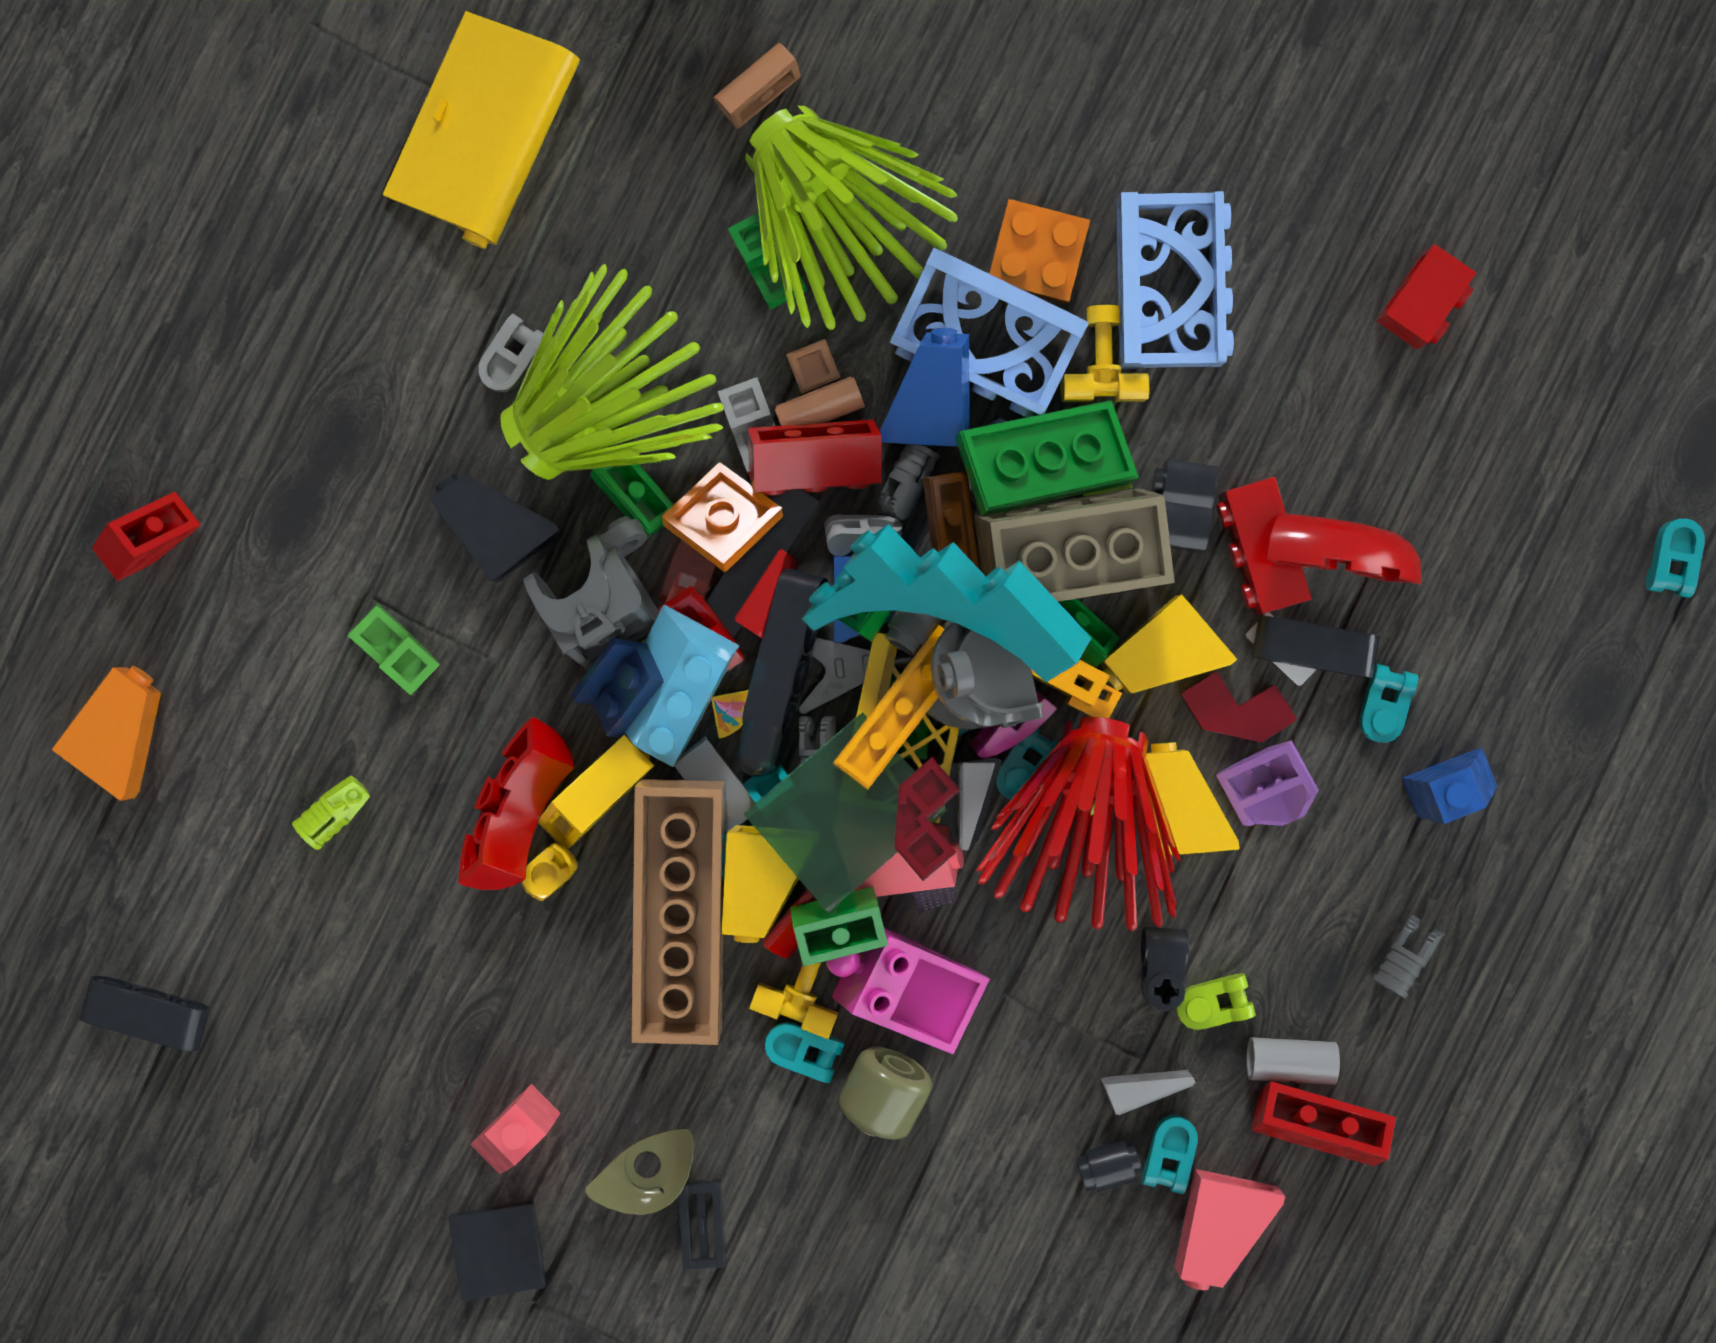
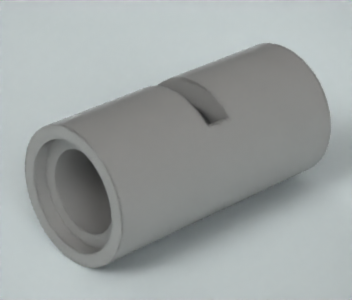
[1246,1037,1340,1085]

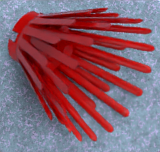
[976,717,1181,931]

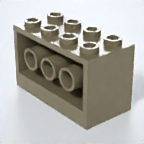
[973,488,1175,602]

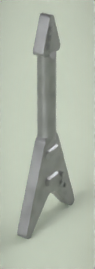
[799,638,914,714]

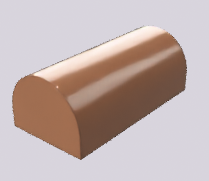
[713,43,801,129]
[774,376,865,426]

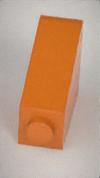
[52,666,161,801]

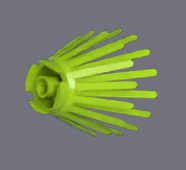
[745,106,958,330]
[501,264,724,480]

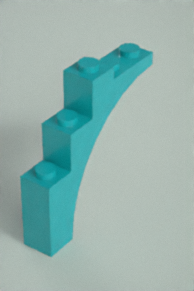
[802,524,1091,682]

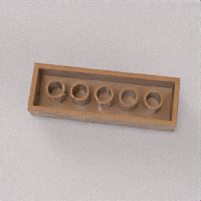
[632,779,726,1045]

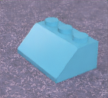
[625,605,739,767]

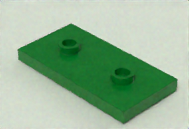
[955,400,1139,516]

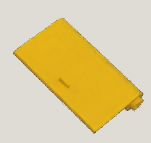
[382,11,580,249]

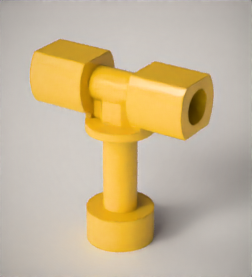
[1060,305,1149,402]
[749,962,839,1039]

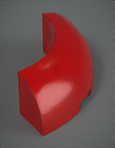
[1267,513,1422,585]
[458,717,575,890]

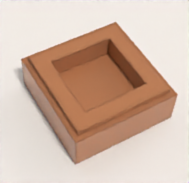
[786,339,841,395]

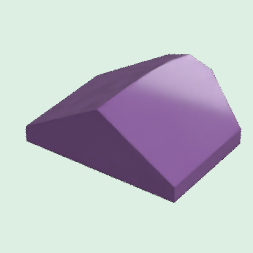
[1216,740,1319,826]

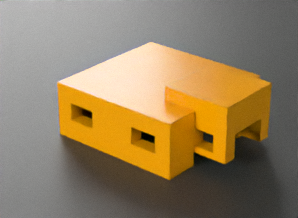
[1031,660,1122,718]

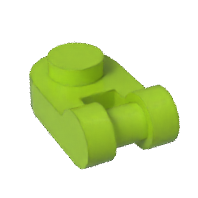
[1175,973,1256,1030]

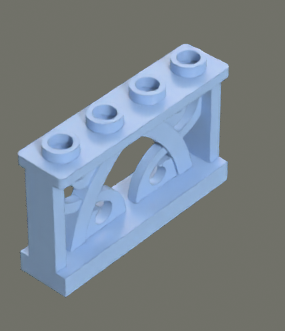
[1116,191,1234,369]
[890,248,1089,417]

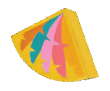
[711,690,748,738]

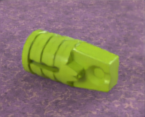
[292,776,370,850]

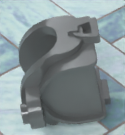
[523,516,658,672]
[914,621,1043,730]

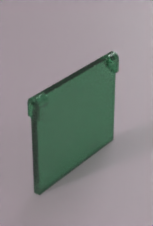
[743,712,948,913]

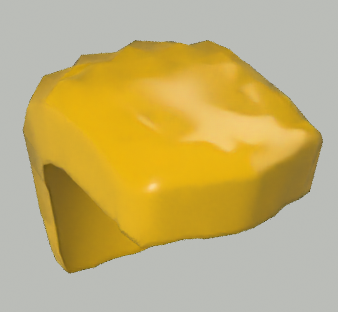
[521,842,578,901]

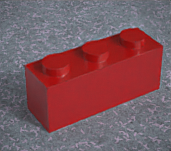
[748,419,881,495]
[1216,477,1312,615]
[1251,1081,1396,1166]

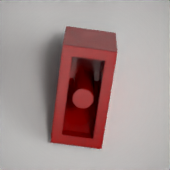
[92,492,201,582]

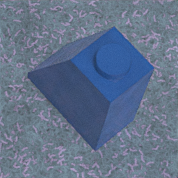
[880,328,970,447]
[1402,748,1497,824]

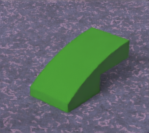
[348,603,440,695]

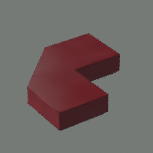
[1179,671,1297,743]
[894,757,961,881]

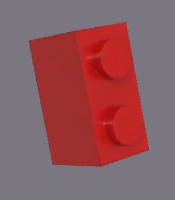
[1376,244,1476,350]

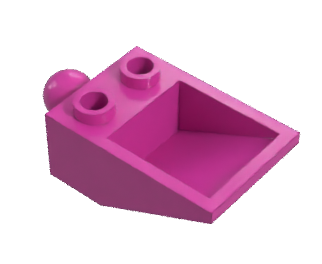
[826,928,990,1054]

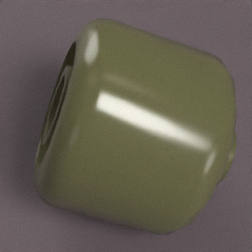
[839,1046,933,1140]

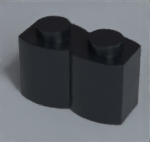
[1152,459,1218,553]

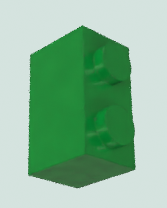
[790,887,888,967]

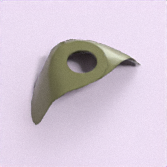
[585,1129,694,1215]

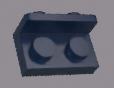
[571,638,664,738]

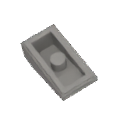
[957,761,995,850]
[1100,1070,1195,1115]

